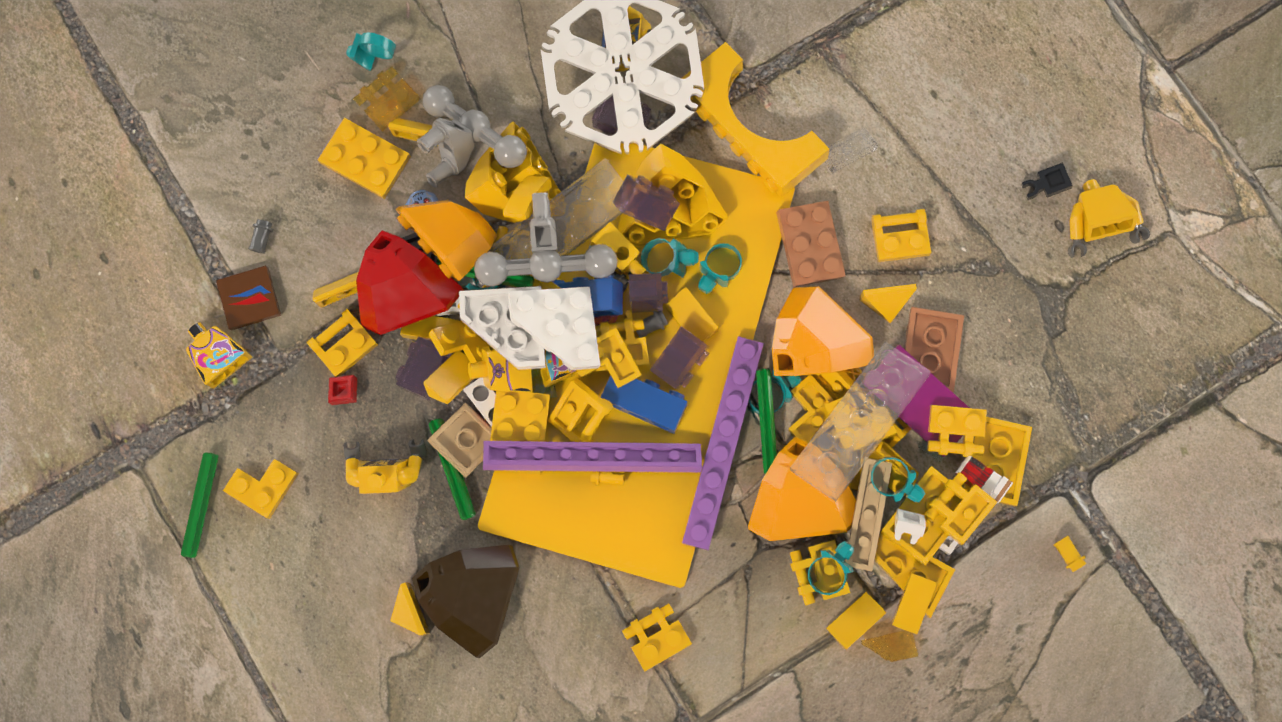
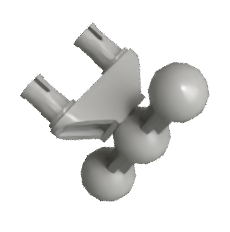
[417,85,527,188]
[474,192,618,286]

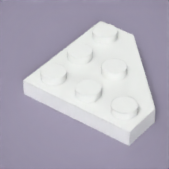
[459,286,546,370]
[508,287,600,370]

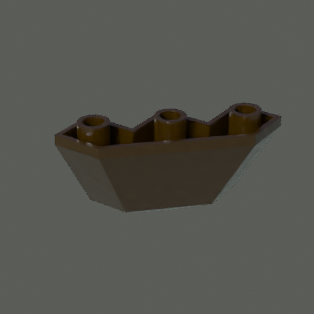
[412,544,520,658]

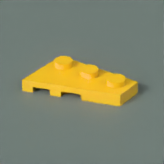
[874,531,956,618]

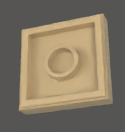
[428,402,492,478]

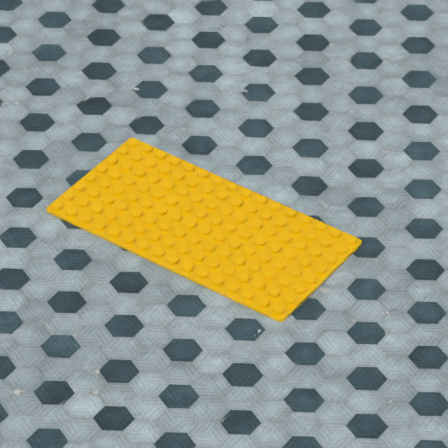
[478,143,795,588]

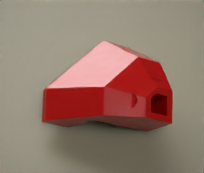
[356,230,464,335]

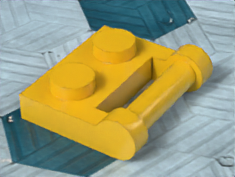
[872,209,931,262]
[307,309,378,377]
[547,378,613,442]

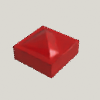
[328,375,357,405]

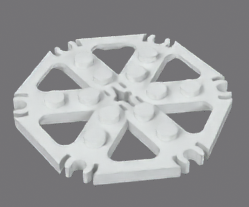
[541,0,704,154]

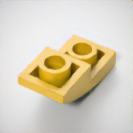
[503,176,552,221]

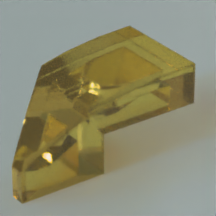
[861,630,919,662]

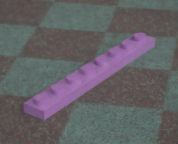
[682,337,764,550]
[483,441,702,472]

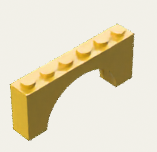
[681,42,829,198]

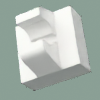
[895,509,926,544]

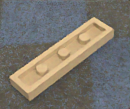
[845,458,892,571]

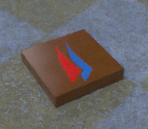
[216,265,281,331]

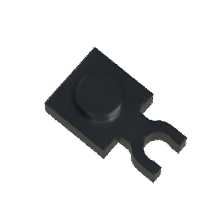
[1021,162,1073,200]

